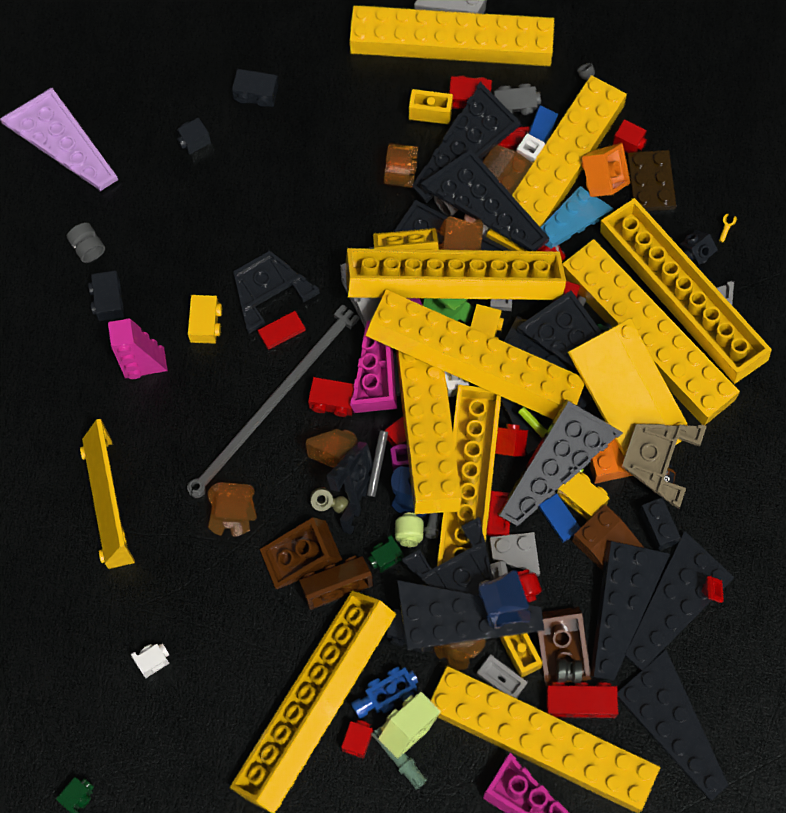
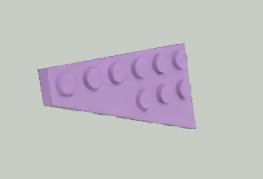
[0,88,118,191]

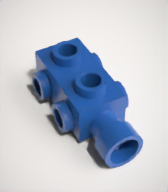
[351,667,418,719]

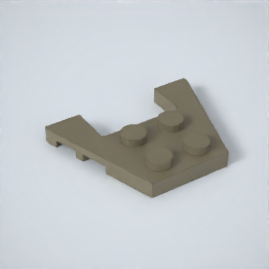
[622,424,707,508]

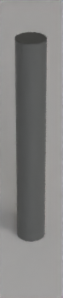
[367,430,388,497]

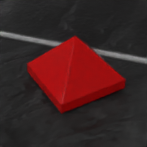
[702,576,723,603]

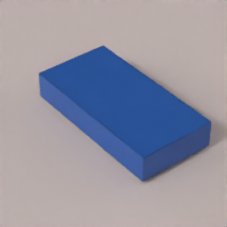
[528,105,558,144]
[538,494,581,543]

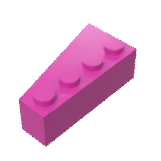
[108,319,167,379]
[350,321,397,413]
[483,753,569,813]

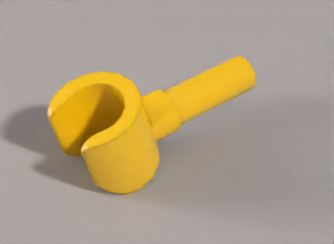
[719,214,737,242]

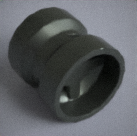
[556,659,582,683]

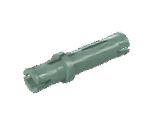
[372,726,427,789]

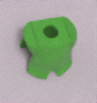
[423,298,474,323]

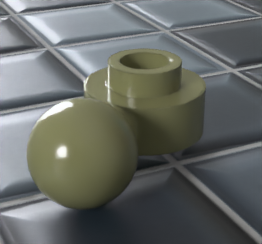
[310,488,349,514]

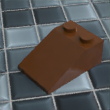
[572,505,644,571]
[260,518,342,589]
[537,607,591,686]

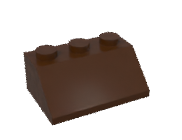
[299,556,373,610]

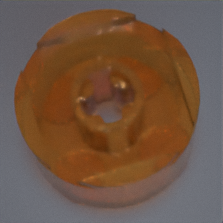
[384,143,418,188]

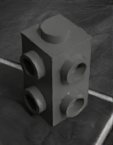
[494,84,541,115]

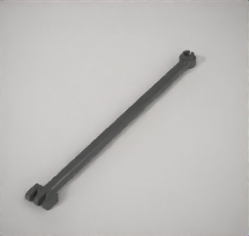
[187,305,360,498]

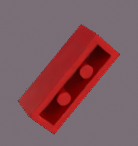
[546,682,618,718]

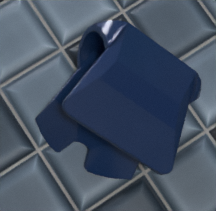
[391,466,429,517]
[479,570,531,629]

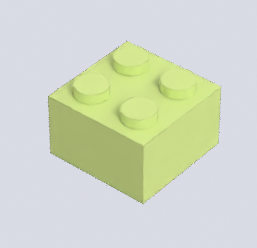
[378,692,441,759]

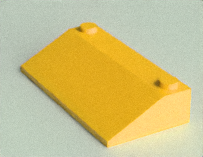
[568,318,688,457]
[80,419,135,569]

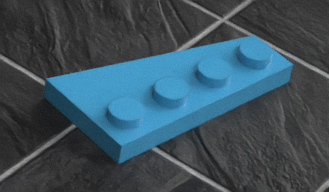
[540,186,614,249]

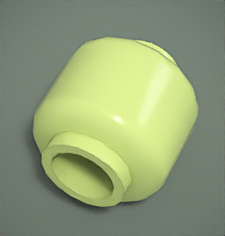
[395,512,424,547]

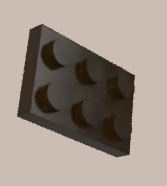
[627,150,676,211]

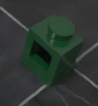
[367,536,403,573]
[56,777,94,813]

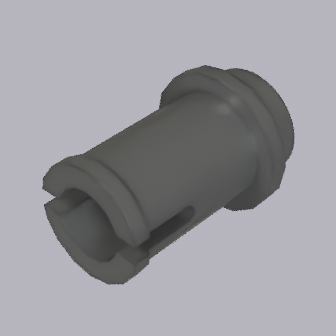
[424,512,443,539]

